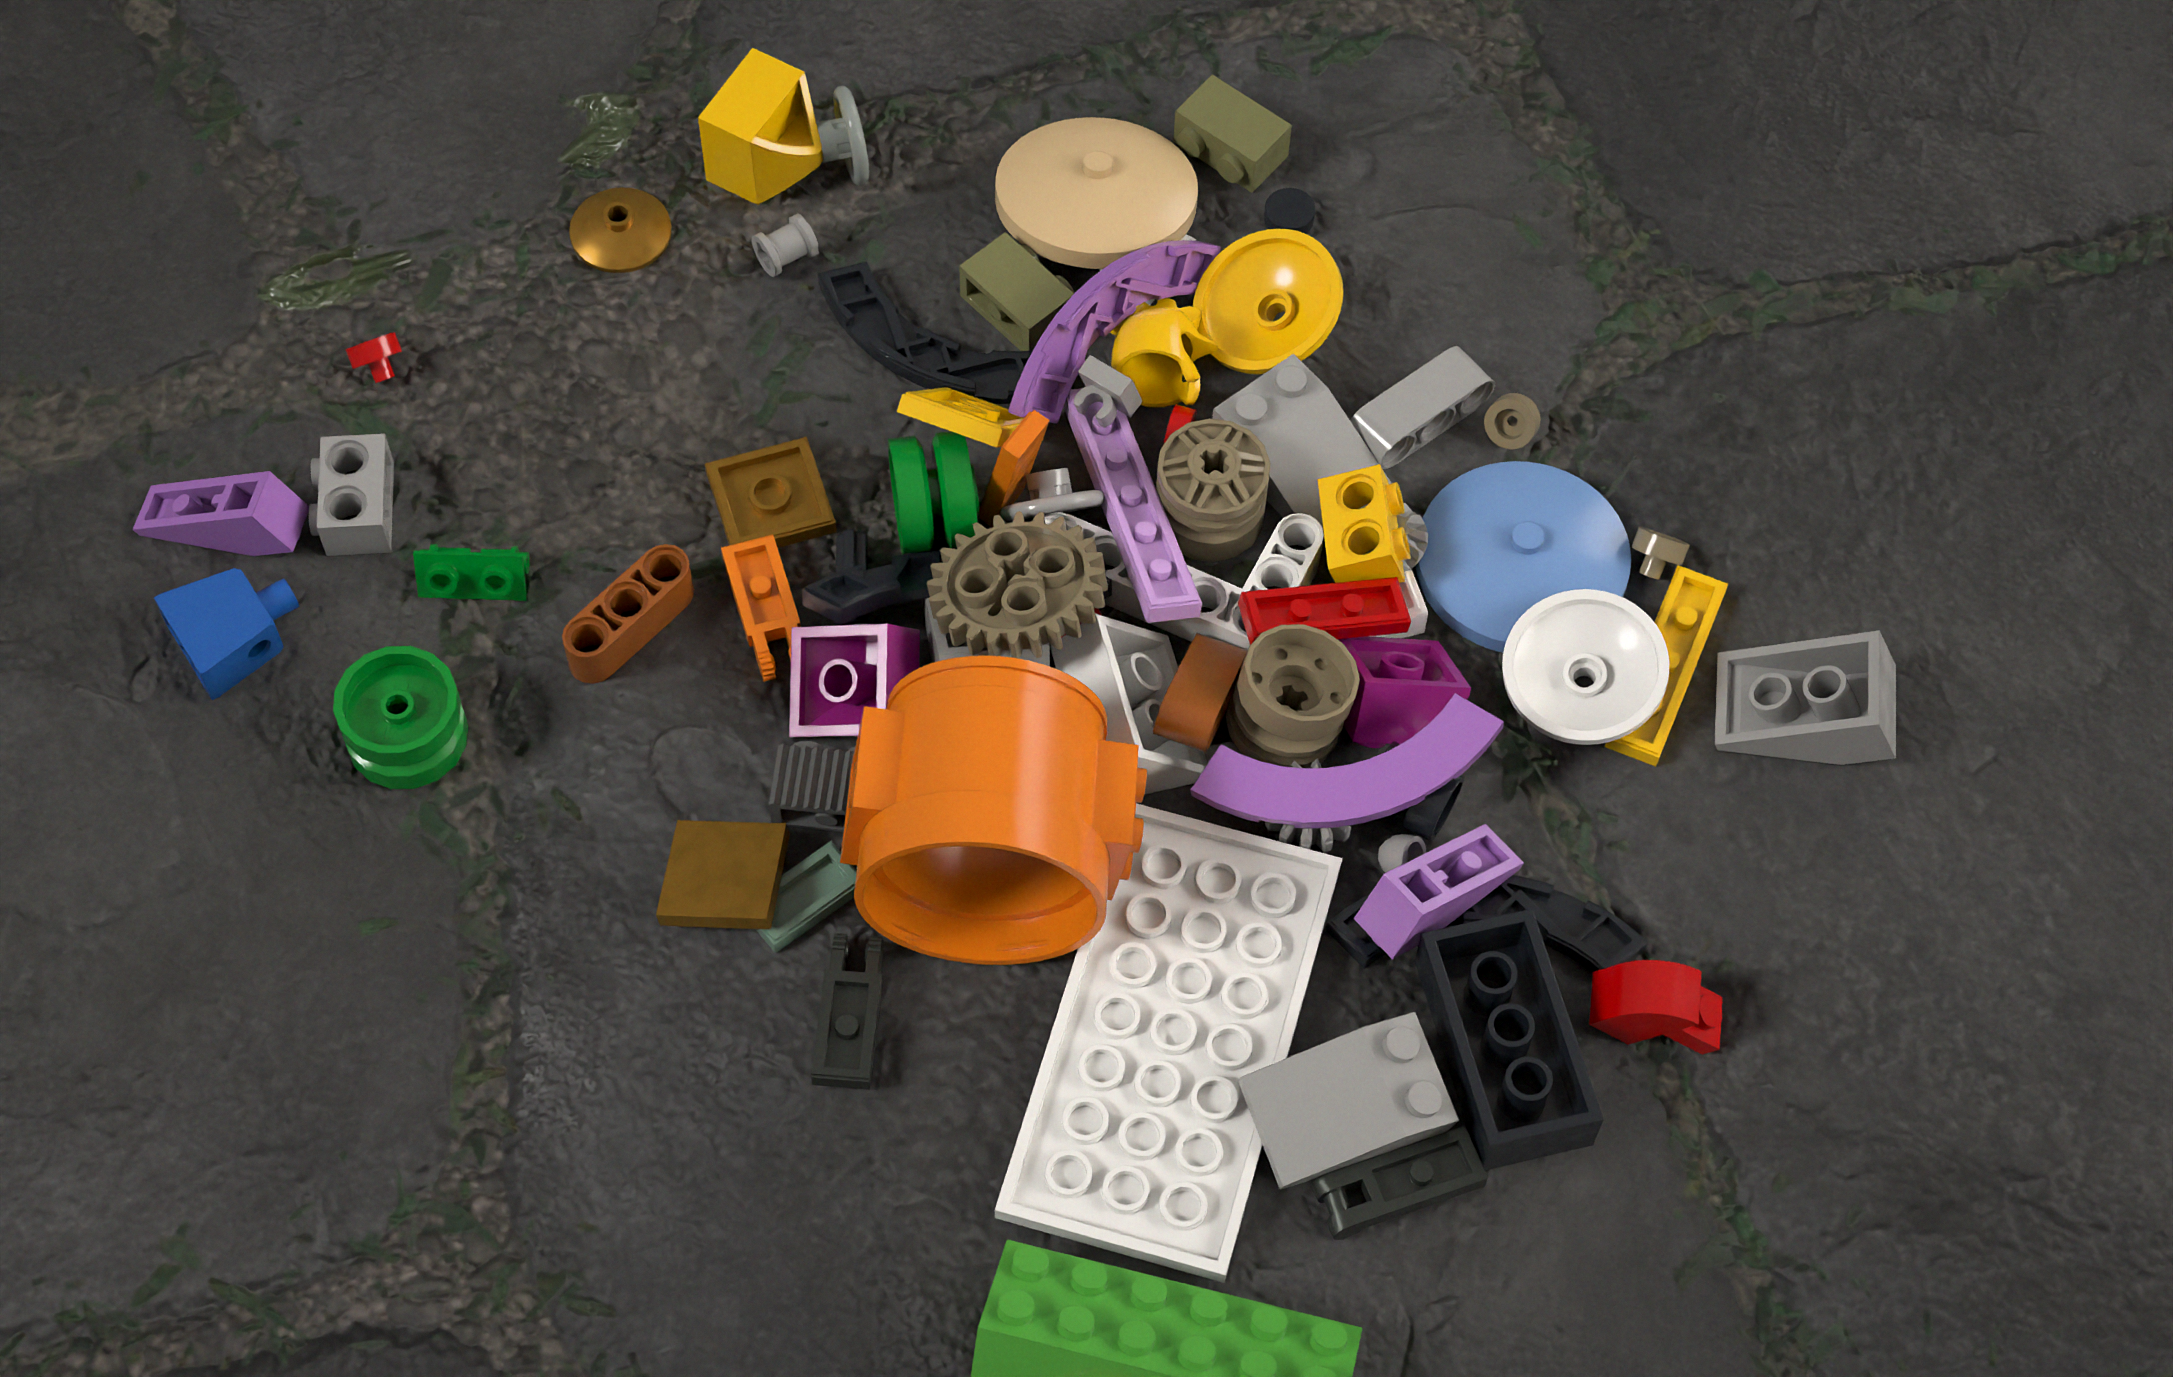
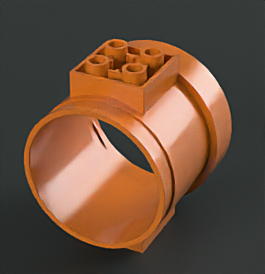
[840,656,1147,965]

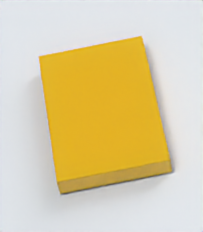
[897,387,1024,448]

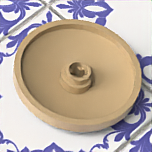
[995,117,1198,269]

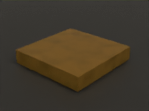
[705,437,837,548]
[656,820,790,930]

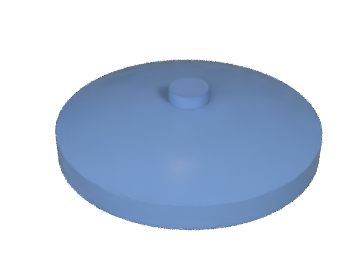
[1416,461,1631,653]

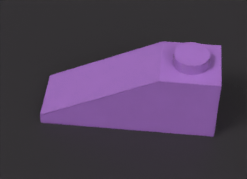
[133,471,309,556]
[1354,824,1524,959]

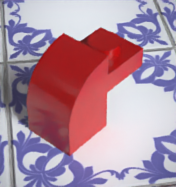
[1589,960,1722,1055]

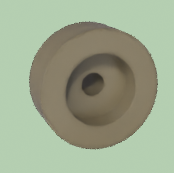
[1484,393,1541,449]
[1631,527,1690,580]

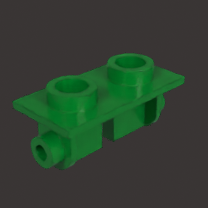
[413,544,530,601]

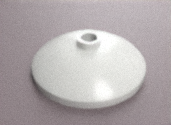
[1502,589,1669,745]

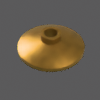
[569,187,672,273]

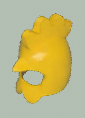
[1110,298,1218,407]

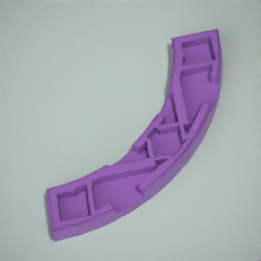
[1008,240,1221,424]
[1190,693,1504,829]

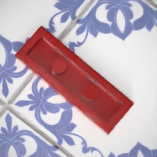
[1238,577,1412,645]

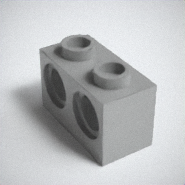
[309,434,394,556]

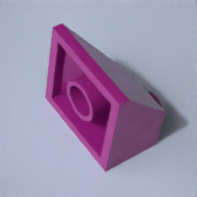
[789,624,920,738]
[1337,636,1471,748]

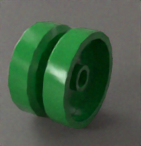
[888,431,979,555]
[333,646,468,789]

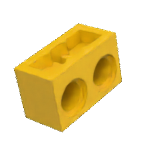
[1317,464,1410,583]

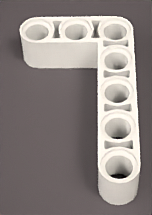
[1044,512,1324,650]

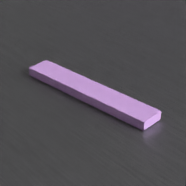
[1063,388,1202,623]

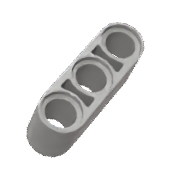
[1350,346,1495,469]

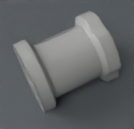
[751,213,819,277]

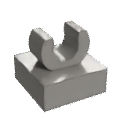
[1074,355,1142,428]

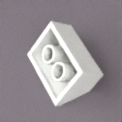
[1050,614,1208,795]

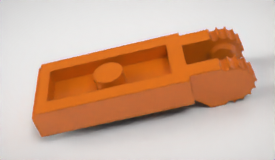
[721,534,801,682]

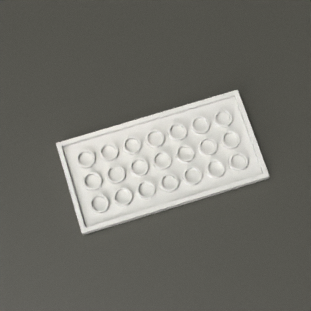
[995,803,1342,1283]

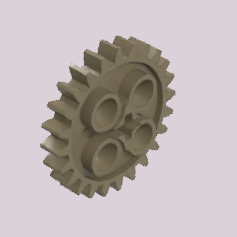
[927,511,1108,659]

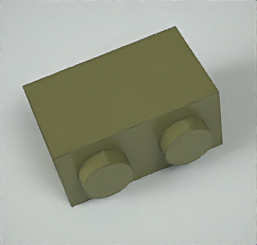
[1173,74,1292,193]
[959,232,1074,351]

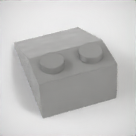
[1212,354,1391,541]
[1715,630,1896,765]
[1238,1012,1459,1190]

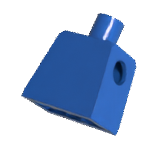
[154,568,300,700]

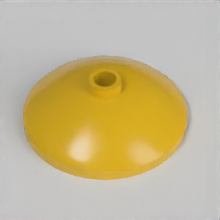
[1193,229,1343,374]

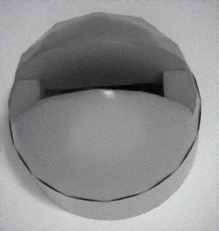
[1378,834,1426,873]

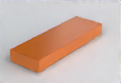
[978,410,1050,527]

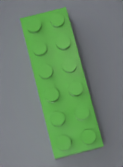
[971,1240,1362,1377]

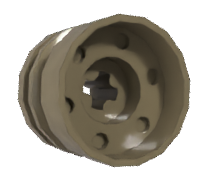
[1156,418,1271,562]
[1225,624,1360,768]

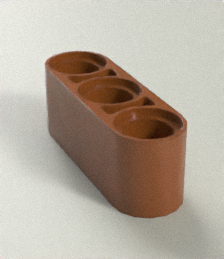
[562,544,694,684]
[1153,633,1248,752]

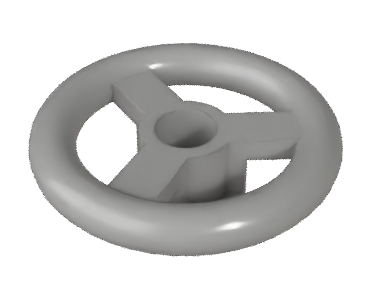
[1000,468,1104,522]

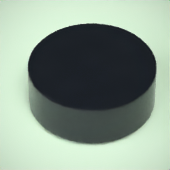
[1264,188,1315,234]

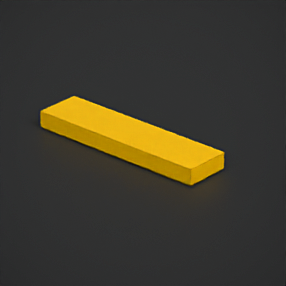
[1604,565,1728,767]

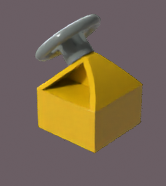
[698,48,869,205]

